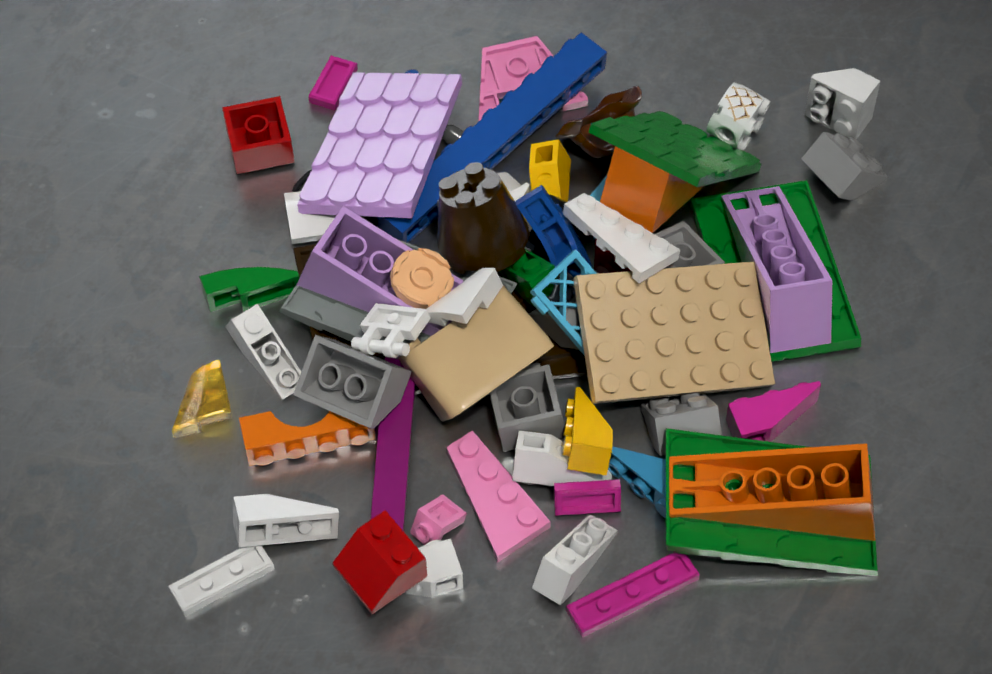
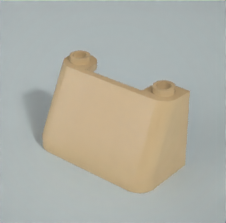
[398,285,554,422]

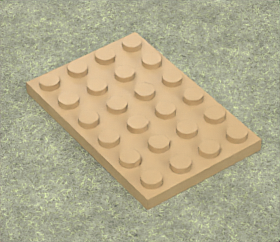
[573,262,775,404]

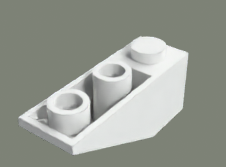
[225,304,301,400]
[512,430,612,486]
[532,514,618,605]
[404,539,463,597]

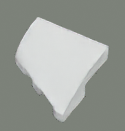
[426,268,503,326]

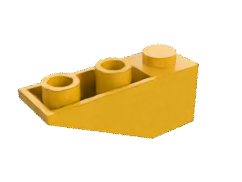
[529,139,571,202]
[562,387,613,476]

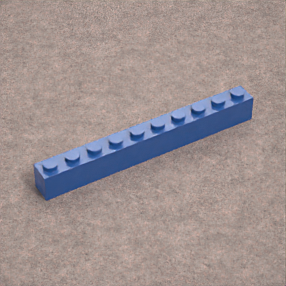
[377,32,607,243]

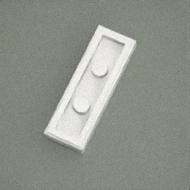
[169,545,275,617]

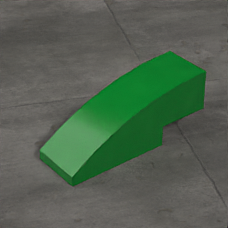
[199,267,300,312]

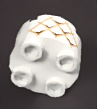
[706,82,771,151]

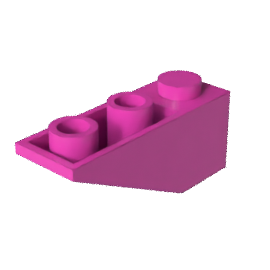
[726,381,821,442]

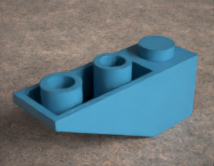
[608,446,666,518]

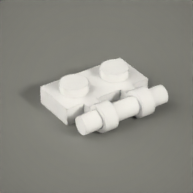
[351,303,431,358]

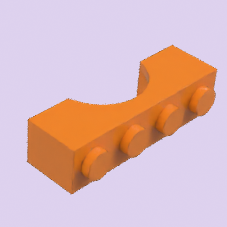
[239,411,375,466]

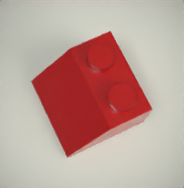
[332,510,427,614]

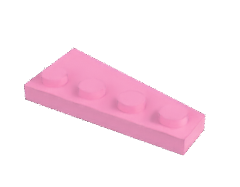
[446,430,551,563]

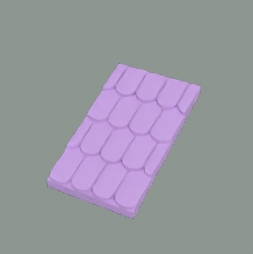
[297,72,462,218]

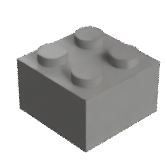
[490,364,565,452]

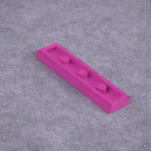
[566,552,700,638]

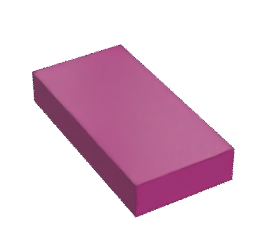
[308,55,358,111]
[554,479,621,516]

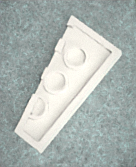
[563,193,680,283]

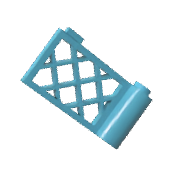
[530,249,597,356]

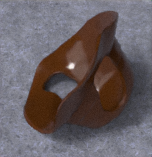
[555,85,642,159]

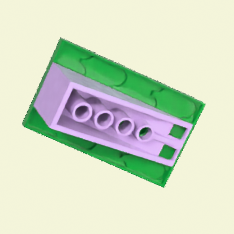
[691,180,862,362]

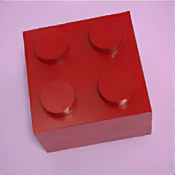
[222,96,294,174]

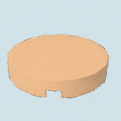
[390,248,454,309]

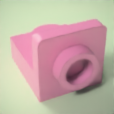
[410,494,467,545]

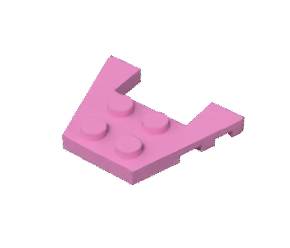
[478,36,588,122]

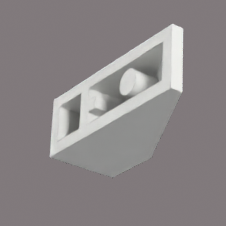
[233,494,339,548]

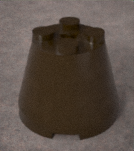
[437,162,531,274]

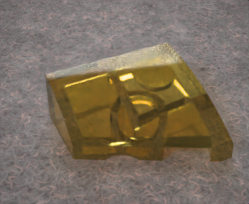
[172,360,233,438]

